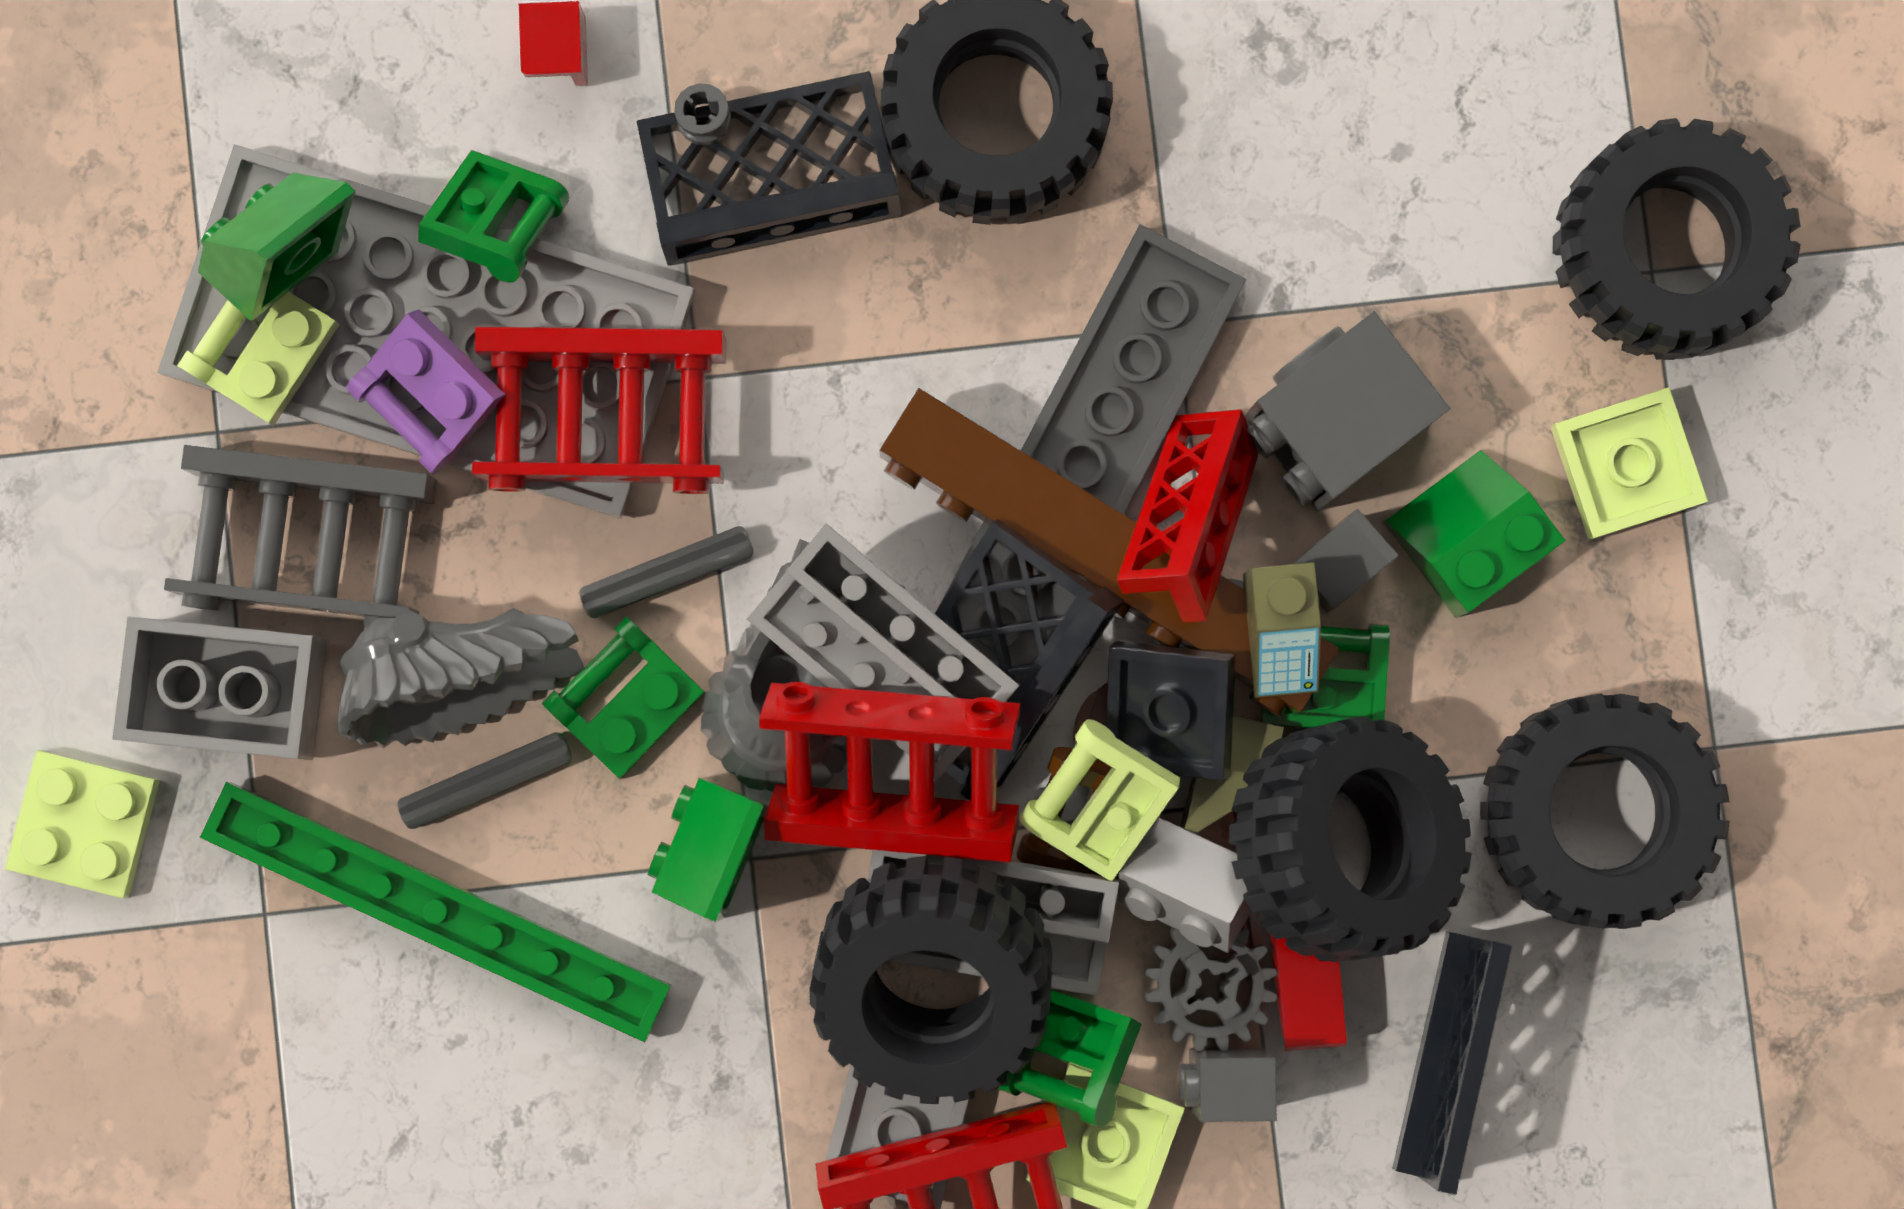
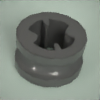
[674,83,731,145]

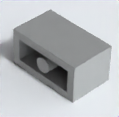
[1118,817,1252,953]

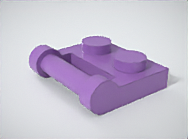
[346,309,506,475]

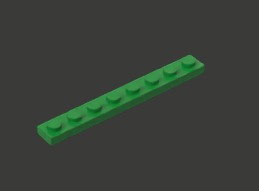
[199,782,672,1043]

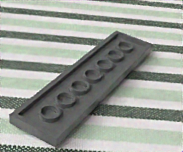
[940,224,1247,684]

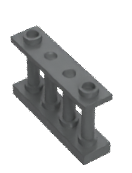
[164,445,437,628]

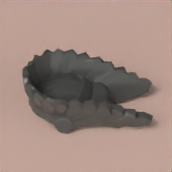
[700,539,905,792]
[337,608,585,748]

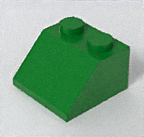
[198,172,356,321]
[1384,450,1566,618]
[647,778,769,922]

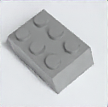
[112,616,327,760]

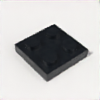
[1105,641,1236,781]

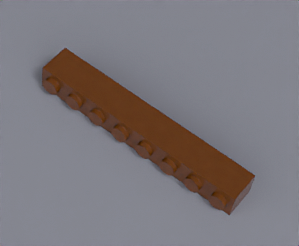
[879,388,1340,717]

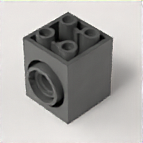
[1245,311,1451,511]

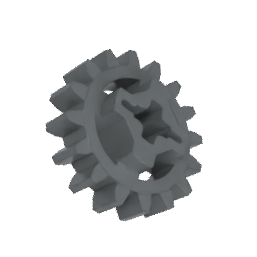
[1144,927,1277,1052]

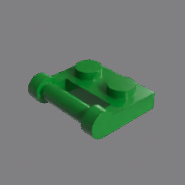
[418,150,570,283]
[542,616,706,779]
[1260,624,1390,728]
[998,990,1142,1128]

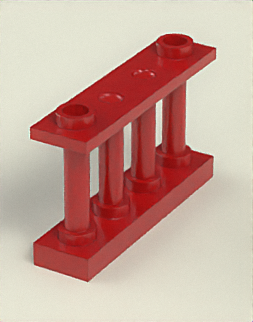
[472,327,726,494]
[759,682,1020,862]
[815,1102,1067,1209]

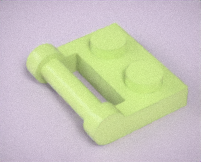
[177,292,340,426]
[1019,719,1180,881]

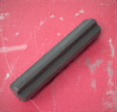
[579,526,754,618]
[397,732,572,829]

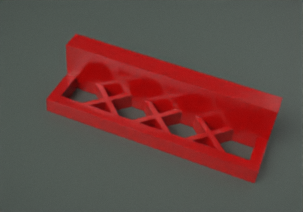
[1117,409,1259,623]

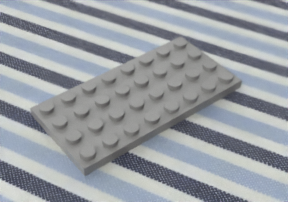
[158,144,695,519]

